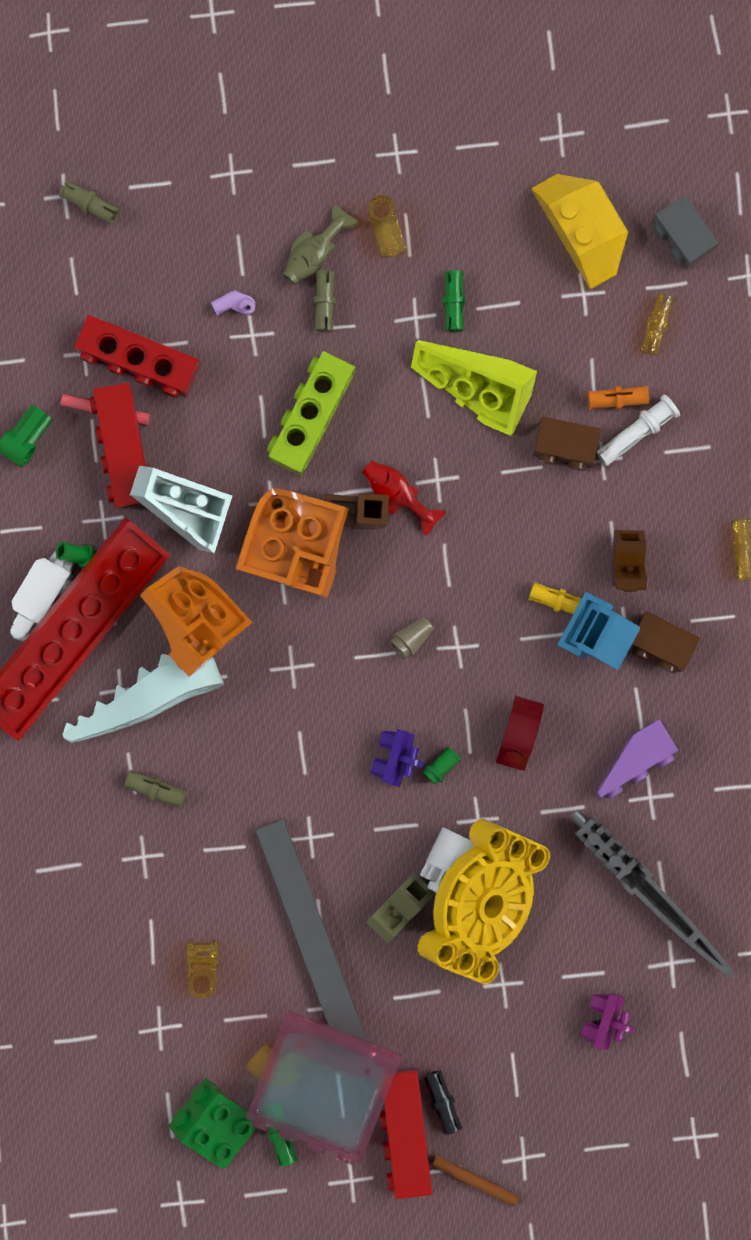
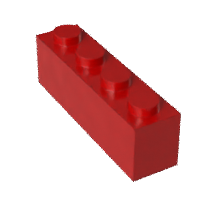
[89,382,147,508]
[375,1068,432,1199]

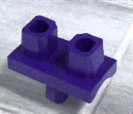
[371,729,424,787]

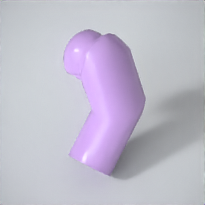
[211,291,255,315]

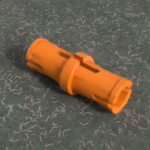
[587,385,649,410]

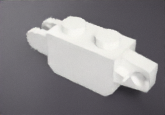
[10,551,75,642]

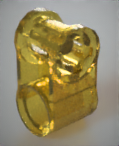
[187,940,219,999]

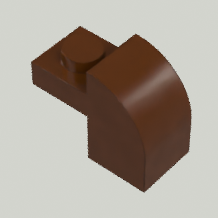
[325,493,389,530]
[612,530,647,592]

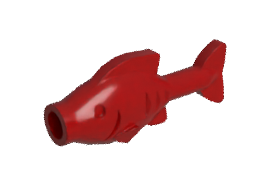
[361,459,446,536]

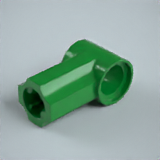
[0,404,53,468]

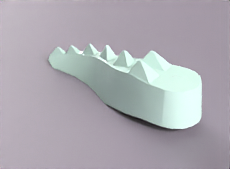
[63,654,224,743]

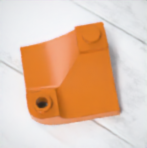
[236,488,349,598]
[140,566,253,677]

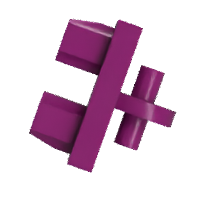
[581,994,635,1050]

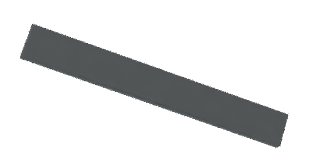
[255,819,370,1059]

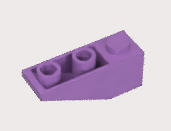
[595,719,678,800]

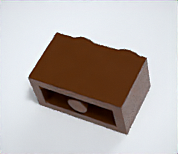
[533,416,601,471]
[631,611,700,674]

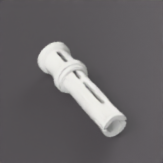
[596,394,680,467]

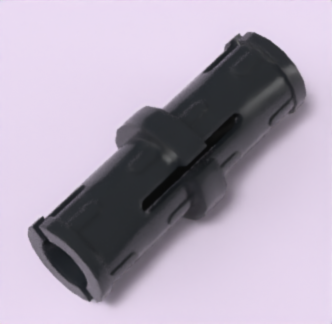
[423,1070,462,1135]

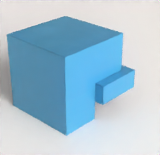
[557,592,641,670]

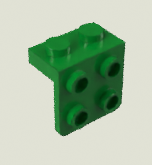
[168,1078,260,1168]

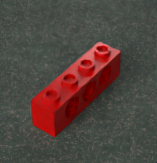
[74,315,201,398]

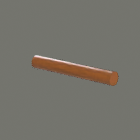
[431,1155,519,1207]

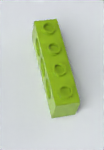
[267,351,355,477]

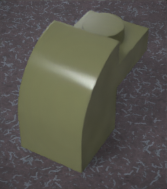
[366,872,435,944]

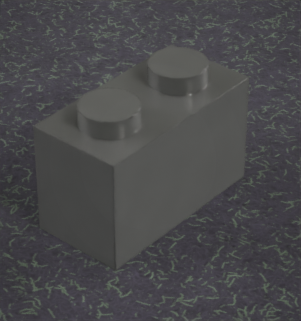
[652,195,719,270]

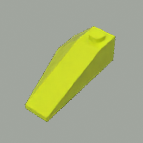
[411,340,537,436]

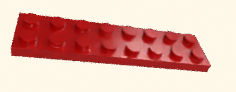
[0,517,170,742]

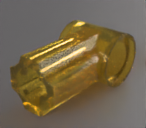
[368,195,406,258]

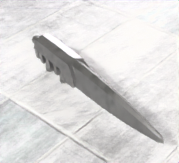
[569,809,734,978]

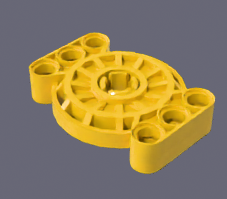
[418,819,550,984]

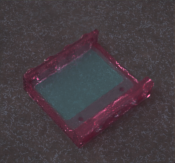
[245,1009,402,1165]

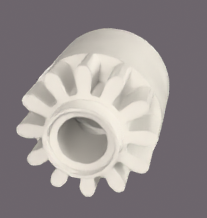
[420,827,473,892]

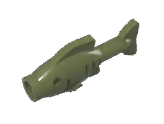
[282,205,358,286]

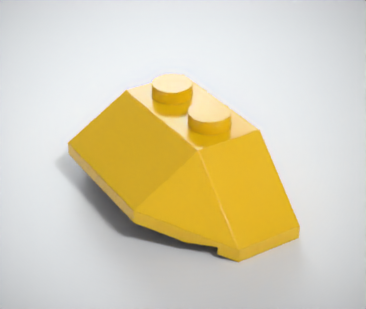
[531,174,628,290]

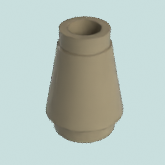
[389,616,434,659]

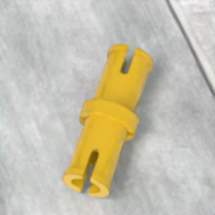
[528,582,582,614]

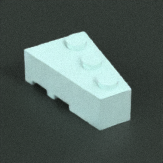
[130,466,232,553]

